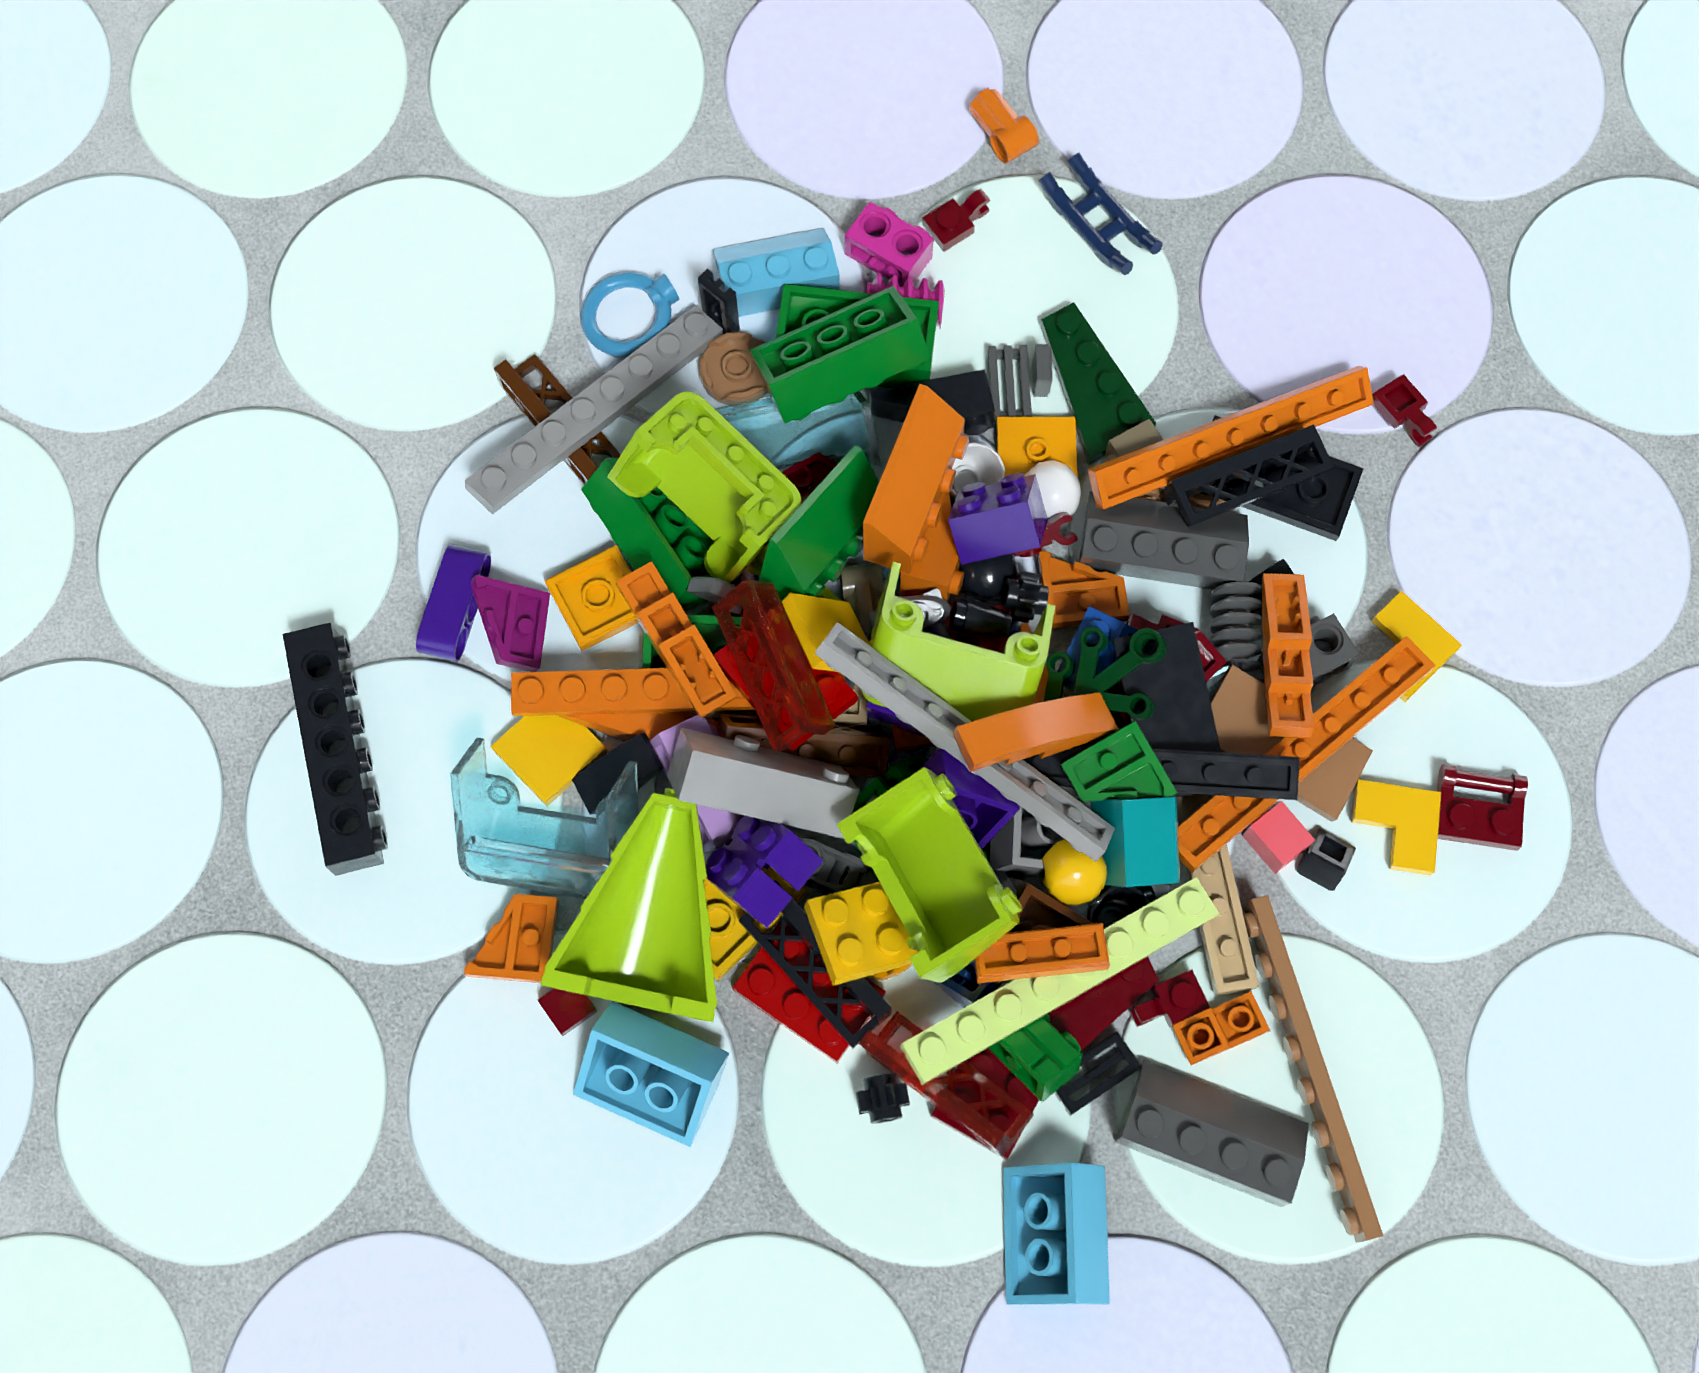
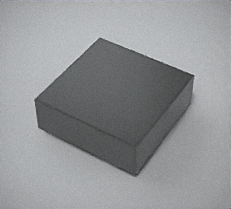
[1032,344,1053,397]

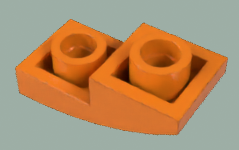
[1172,991,1271,1066]

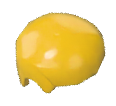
[1042,840,1107,906]

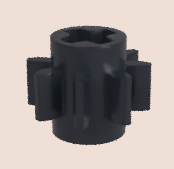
[1001,571,1049,623]
[856,1073,910,1124]

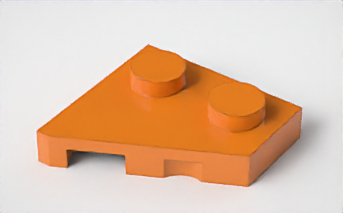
[1037,551,1130,629]
[464,894,559,984]

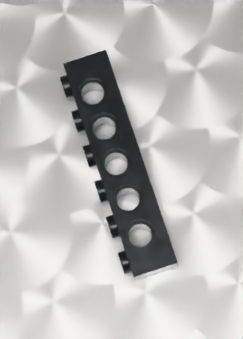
[282,622,388,876]

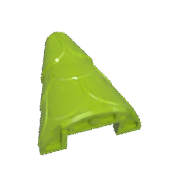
[540,788,717,1023]

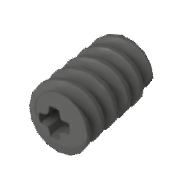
[1209,582,1262,672]

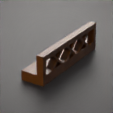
[493,354,621,485]
[717,714,891,778]

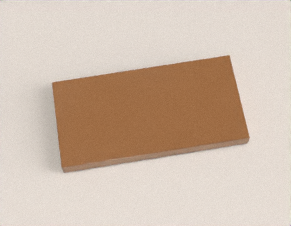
[1210,665,1373,822]

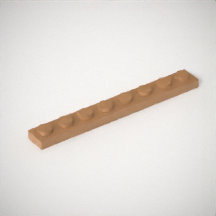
[1243,895,1384,1243]

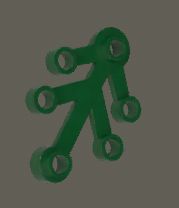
[1044,626,1167,742]

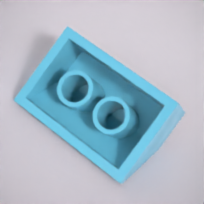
[713,228,840,317]
[573,1001,729,1147]
[1003,1163,1110,1305]

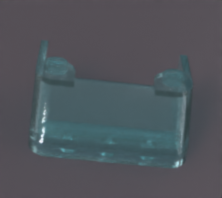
[715,391,881,469]
[450,737,639,899]

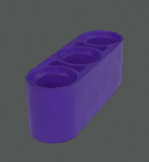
[416,544,491,662]

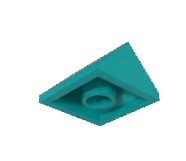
[1091,797,1180,887]

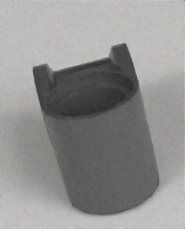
[800,838,869,895]

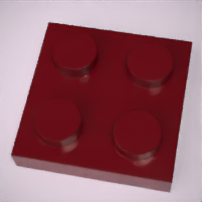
[931,1048,1039,1160]

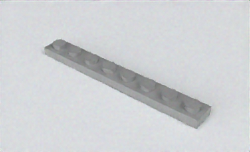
[465,305,723,515]
[815,622,1115,862]

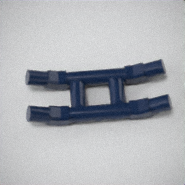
[1037,152,1163,275]

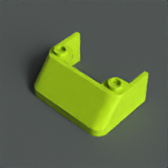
[861,561,1055,722]

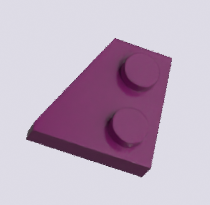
[470,575,550,672]

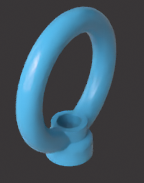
[581,272,680,357]

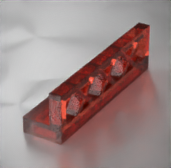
[712,579,836,751]
[858,1011,1034,1157]

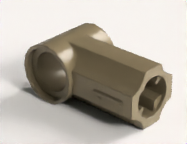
[841,563,883,643]

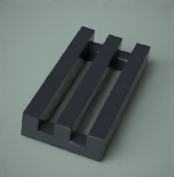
[698,268,740,334]
[1055,1031,1142,1116]

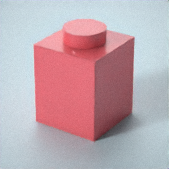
[1243,801,1315,874]

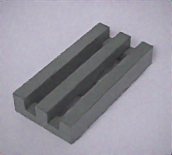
[988,345,1032,422]

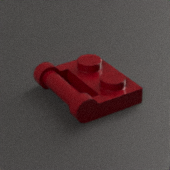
[1437,764,1528,851]

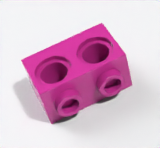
[845,201,934,287]

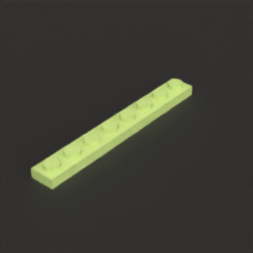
[900,877,1220,1085]

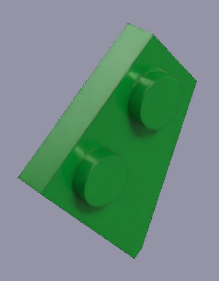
[1060,721,1178,802]

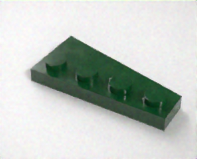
[1040,302,1156,465]

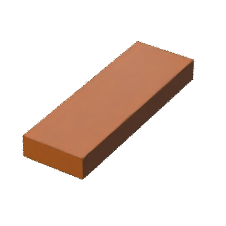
[974,923,1110,983]

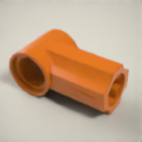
[969,87,1039,164]

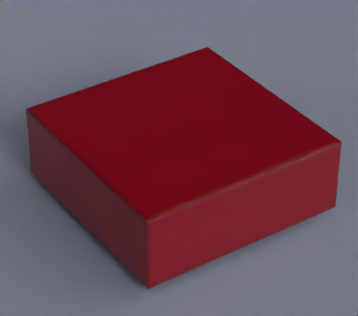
[537,988,598,1036]

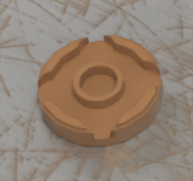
[699,331,768,407]

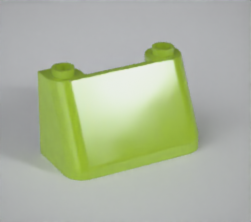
[607,392,801,584]
[837,767,1022,983]

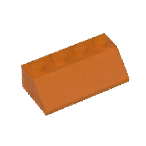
[863,384,969,575]

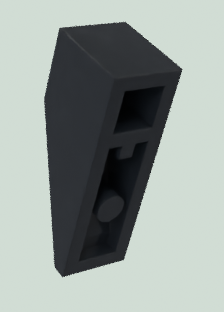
[869,369,995,436]

